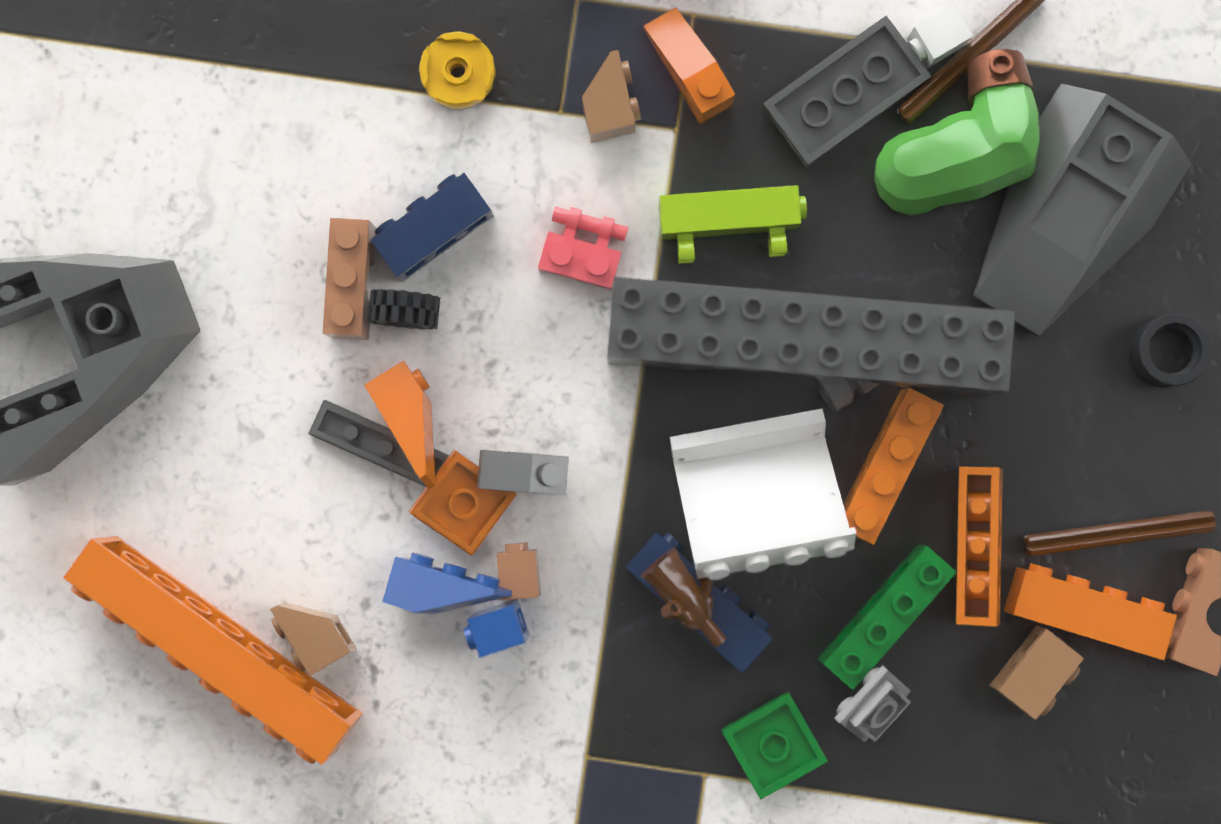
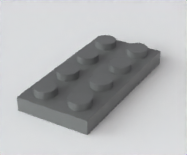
[762,15,931,168]

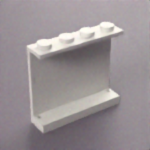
[670,409,856,580]

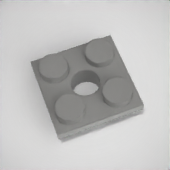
[835,665,911,742]

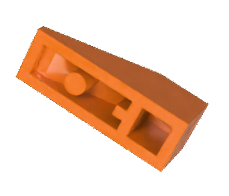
[643,7,736,124]
[364,360,435,489]

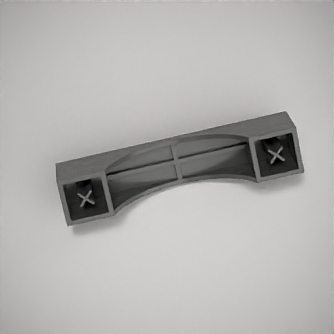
[607,277,1015,397]

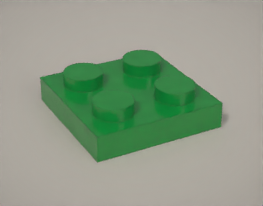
[721,691,828,800]

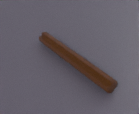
[896,0,1045,124]
[1023,511,1216,556]

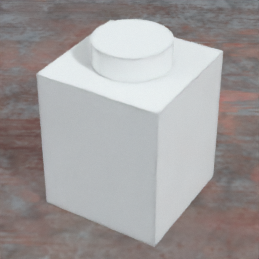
[907,3,974,69]

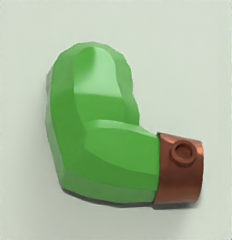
[874,49,1040,215]

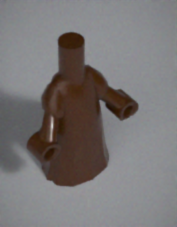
[641,547,727,648]

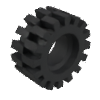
[368,289,440,330]

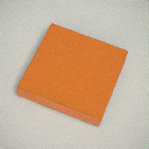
[409,449,517,556]

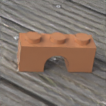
[323,218,376,340]
[1165,548,1221,676]

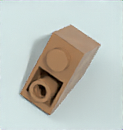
[582,50,641,143]
[270,602,356,676]

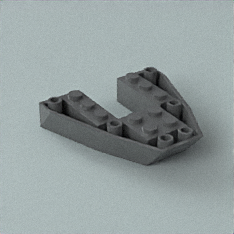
[0,253,201,486]

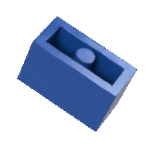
[464,599,530,658]

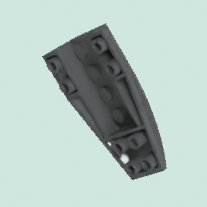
[973,83,1192,337]

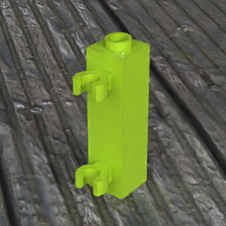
[658,185,807,264]

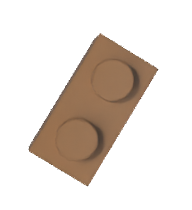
[989,625,1084,720]

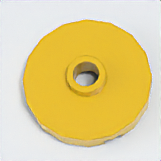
[419,31,496,110]

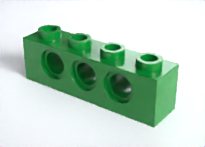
[817,544,957,690]

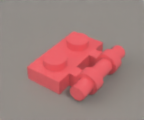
[538,207,629,290]

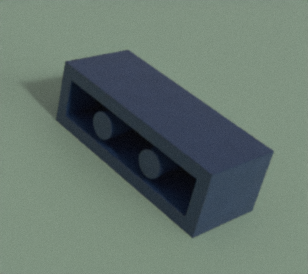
[370,173,494,282]

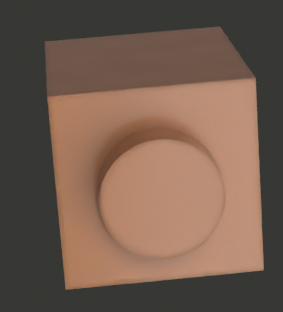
[496,542,541,601]

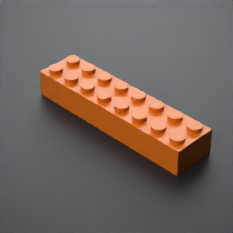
[63,536,364,765]

